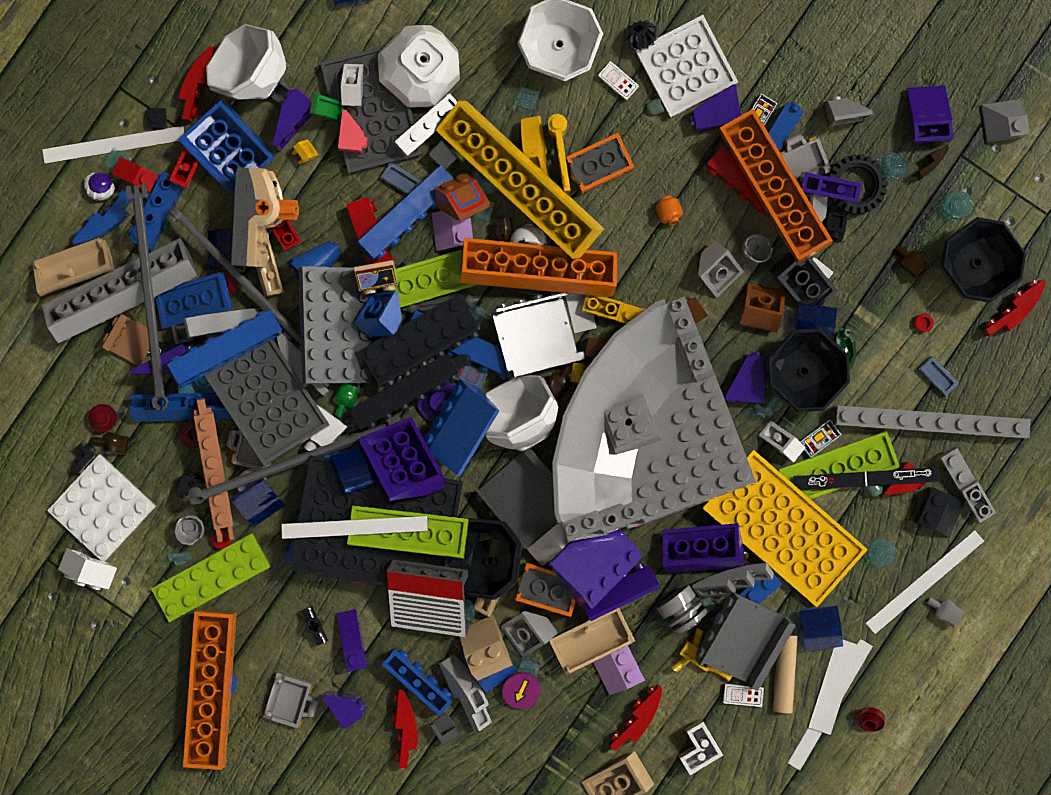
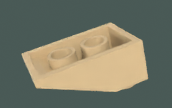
[460,615,513,681]
[582,751,654,795]

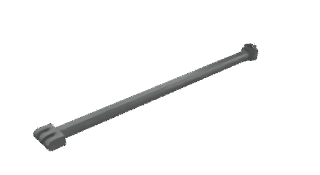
[126,184,169,410]
[167,206,301,345]
[188,416,401,505]

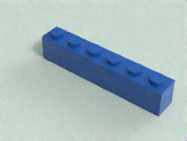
[356,165,453,262]
[167,310,282,389]
[411,310,508,380]

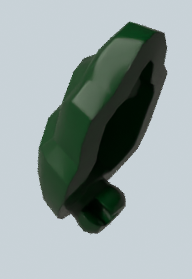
[833,328,857,370]

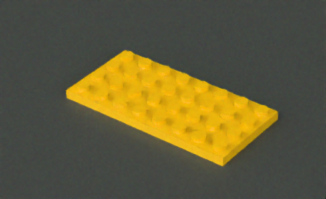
[702,449,868,607]

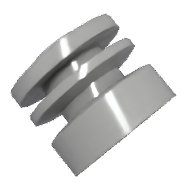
[656,585,708,635]

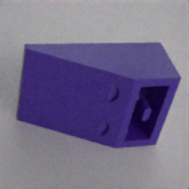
[907,85,954,145]

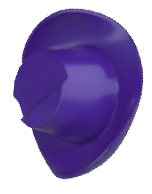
[418,381,454,423]

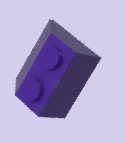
[323,690,367,729]

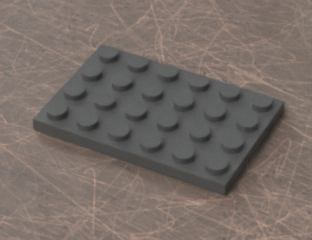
[320,46,423,174]
[299,266,373,384]
[204,339,330,467]

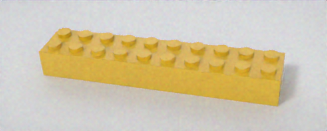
[436,101,604,259]

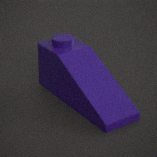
[799,172,862,203]
[337,609,368,672]

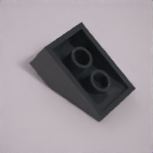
[769,252,838,316]

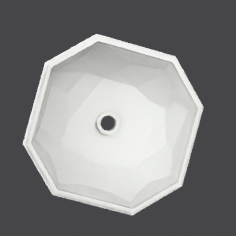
[517,0,603,81]
[206,24,286,99]
[378,25,460,107]
[485,375,558,451]

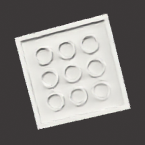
[635,15,738,118]
[47,454,157,562]

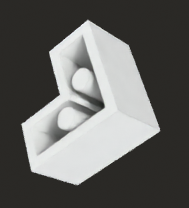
[527,523,570,566]
[58,548,117,590]
[678,719,723,775]

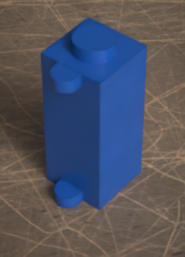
[768,102,803,152]

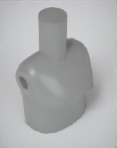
[927,597,965,628]

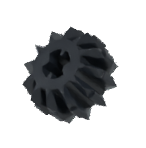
[624,20,657,51]

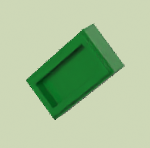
[310,94,344,121]

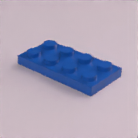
[155,272,232,329]

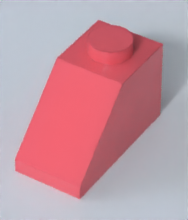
[338,110,368,154]

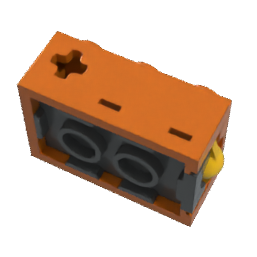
[566,133,635,194]
[515,562,576,617]

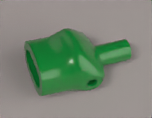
[333,383,360,418]

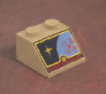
[354,260,399,294]

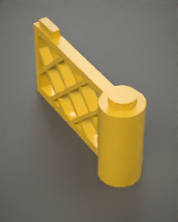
[548,114,570,195]

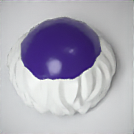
[84,172,115,202]

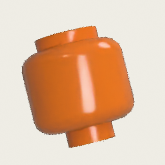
[655,196,683,226]

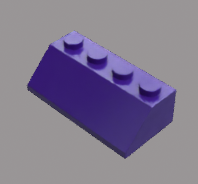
[662,523,744,573]
[584,563,661,621]

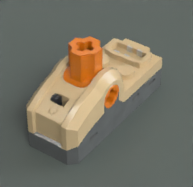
[231,167,299,268]

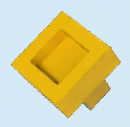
[292,139,319,164]

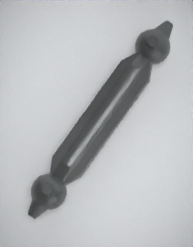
[403,294,479,315]

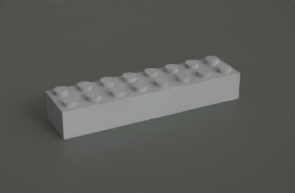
[42,238,198,343]

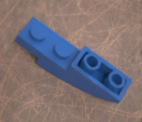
[72,189,134,245]

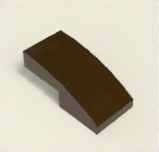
[916,144,949,180]

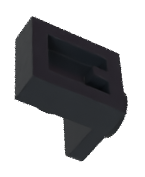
[825,210,848,243]
[73,443,98,473]
[176,472,203,498]

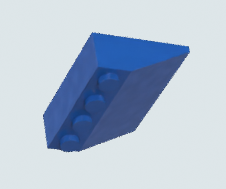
[178,97,275,196]
[423,379,500,476]

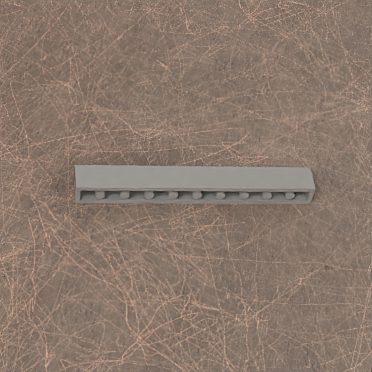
[833,406,1031,439]

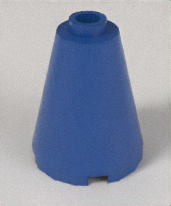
[287,241,341,281]

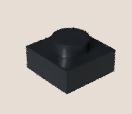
[146,108,167,128]

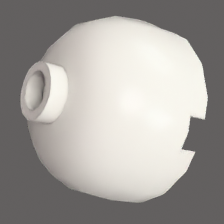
[510,224,548,246]

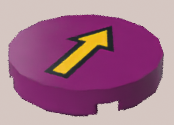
[502,671,541,709]

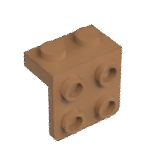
[102,314,150,366]

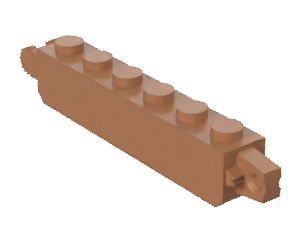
[193,398,234,542]

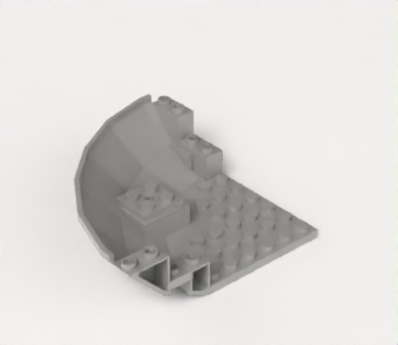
[552,296,756,541]

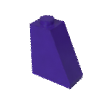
[690,84,741,132]
[724,352,767,403]

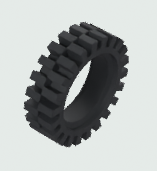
[828,154,888,215]

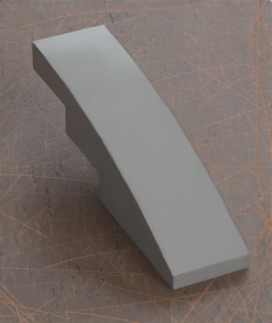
[183,308,260,338]
[692,563,774,598]

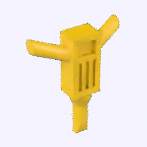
[671,628,732,681]

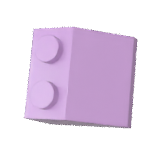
[432,211,473,251]
[593,646,645,695]

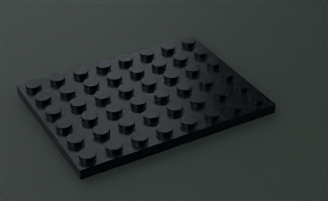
[290,455,463,587]

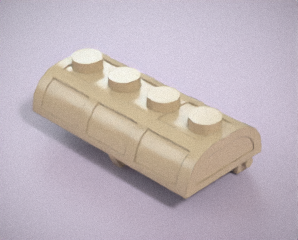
[33,238,114,296]
[549,608,635,675]

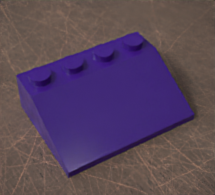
[358,417,445,501]
[548,519,643,609]

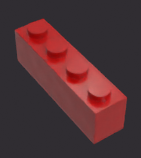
[706,146,767,214]
[346,197,396,265]

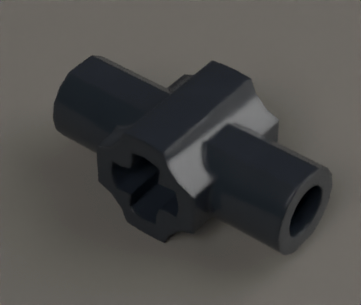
[302,605,328,646]

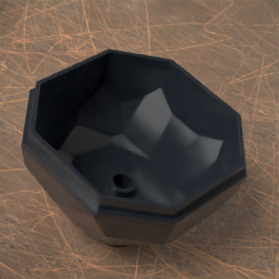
[940,217,1027,303]
[766,329,850,412]
[443,518,522,600]

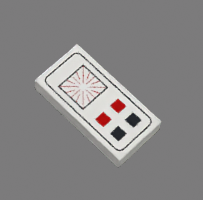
[598,61,639,101]
[723,683,764,707]

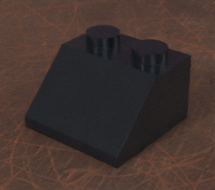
[914,487,965,537]

